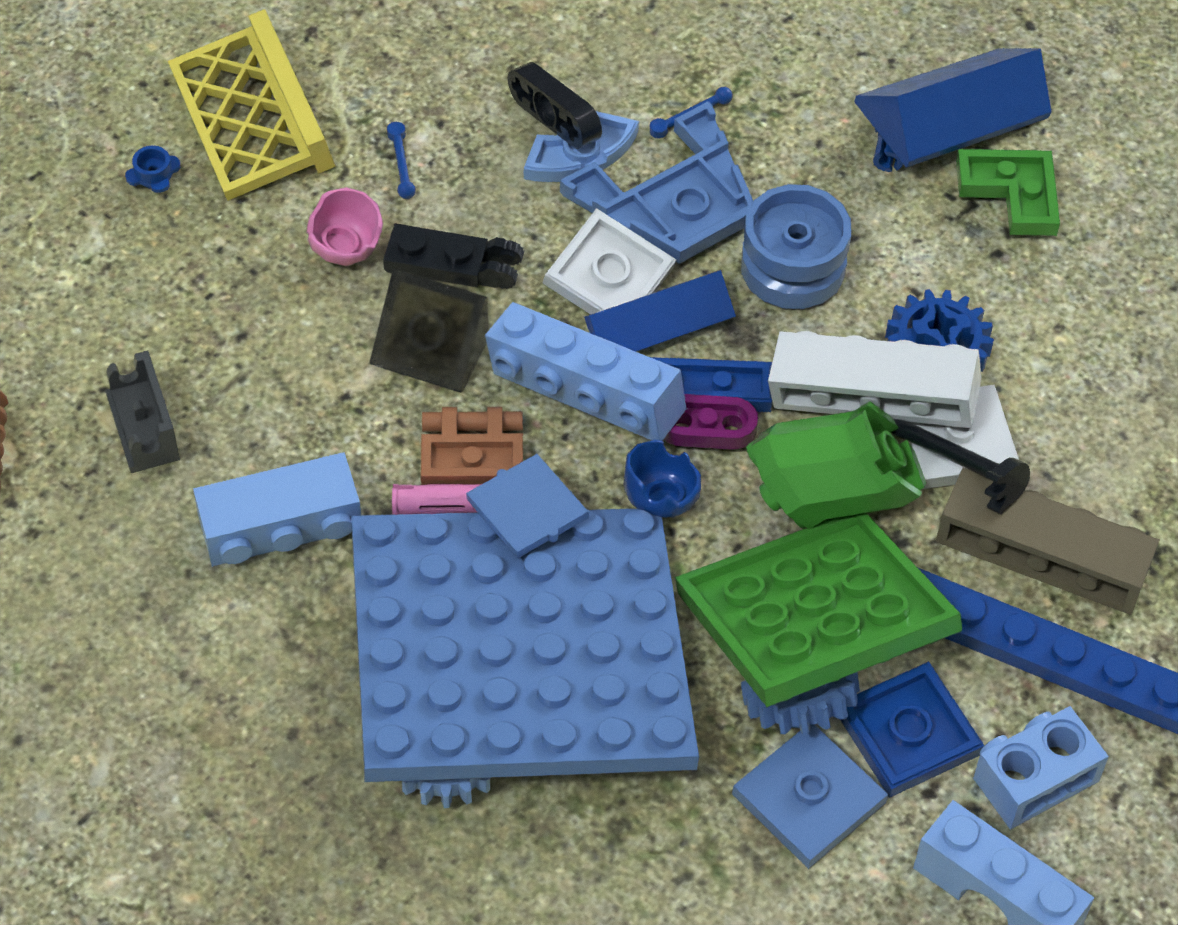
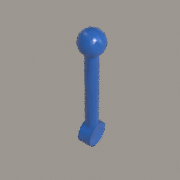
[650,87,733,138]
[387,122,416,199]

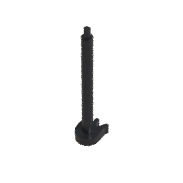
[891,419,1030,514]

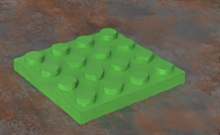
[675,513,962,707]

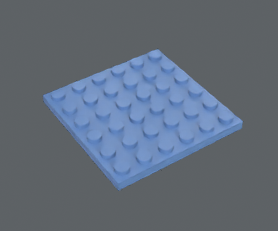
[352,509,699,782]

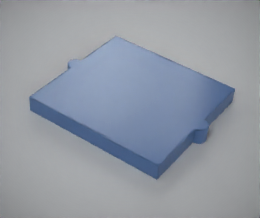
[466,454,589,559]

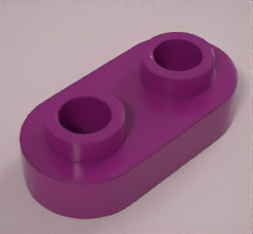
[664,394,758,449]

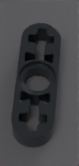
[507,62,602,149]

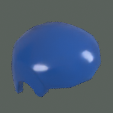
[624,440,701,518]

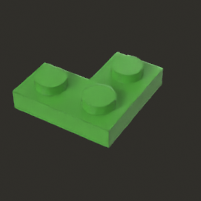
[956,149,1060,236]

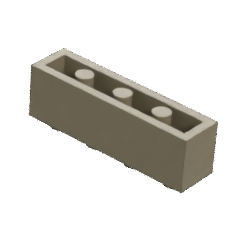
[936,467,1160,615]

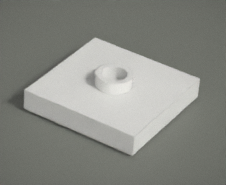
[543,208,676,314]
[908,385,1019,489]

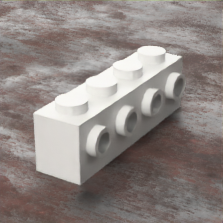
[768,331,981,428]

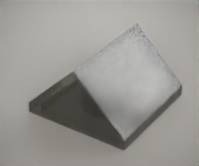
[369,269,489,393]

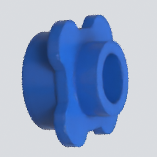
[125,146,181,193]

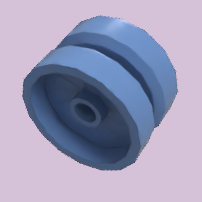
[741,184,851,309]

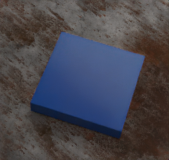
[840,661,984,798]

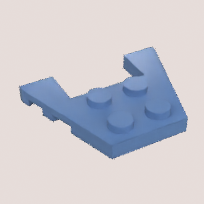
[560,101,753,264]

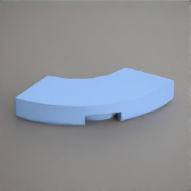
[524,111,639,182]

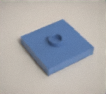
[732,725,888,869]

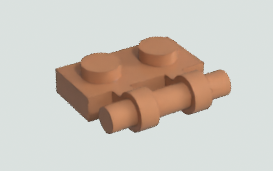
[421,406,523,485]

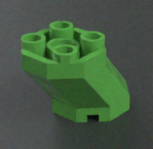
[746,401,926,529]

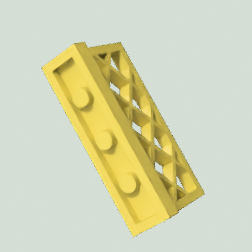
[168,9,335,201]

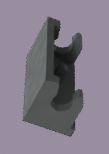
[105,350,180,473]

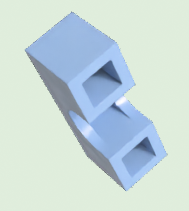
[913,800,1094,925]

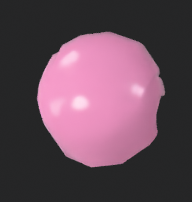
[306,187,383,267]

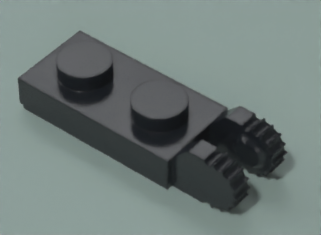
[383,223,524,289]

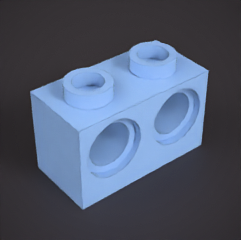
[973,706,1109,830]

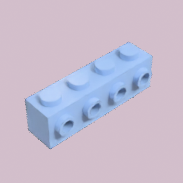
[485,302,686,441]

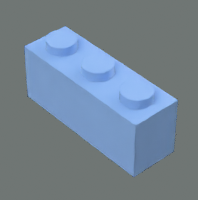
[193,452,361,567]

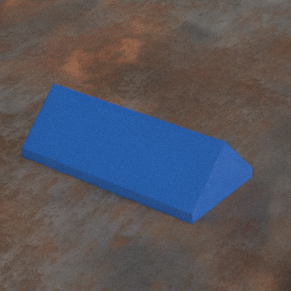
[854,48,1052,168]

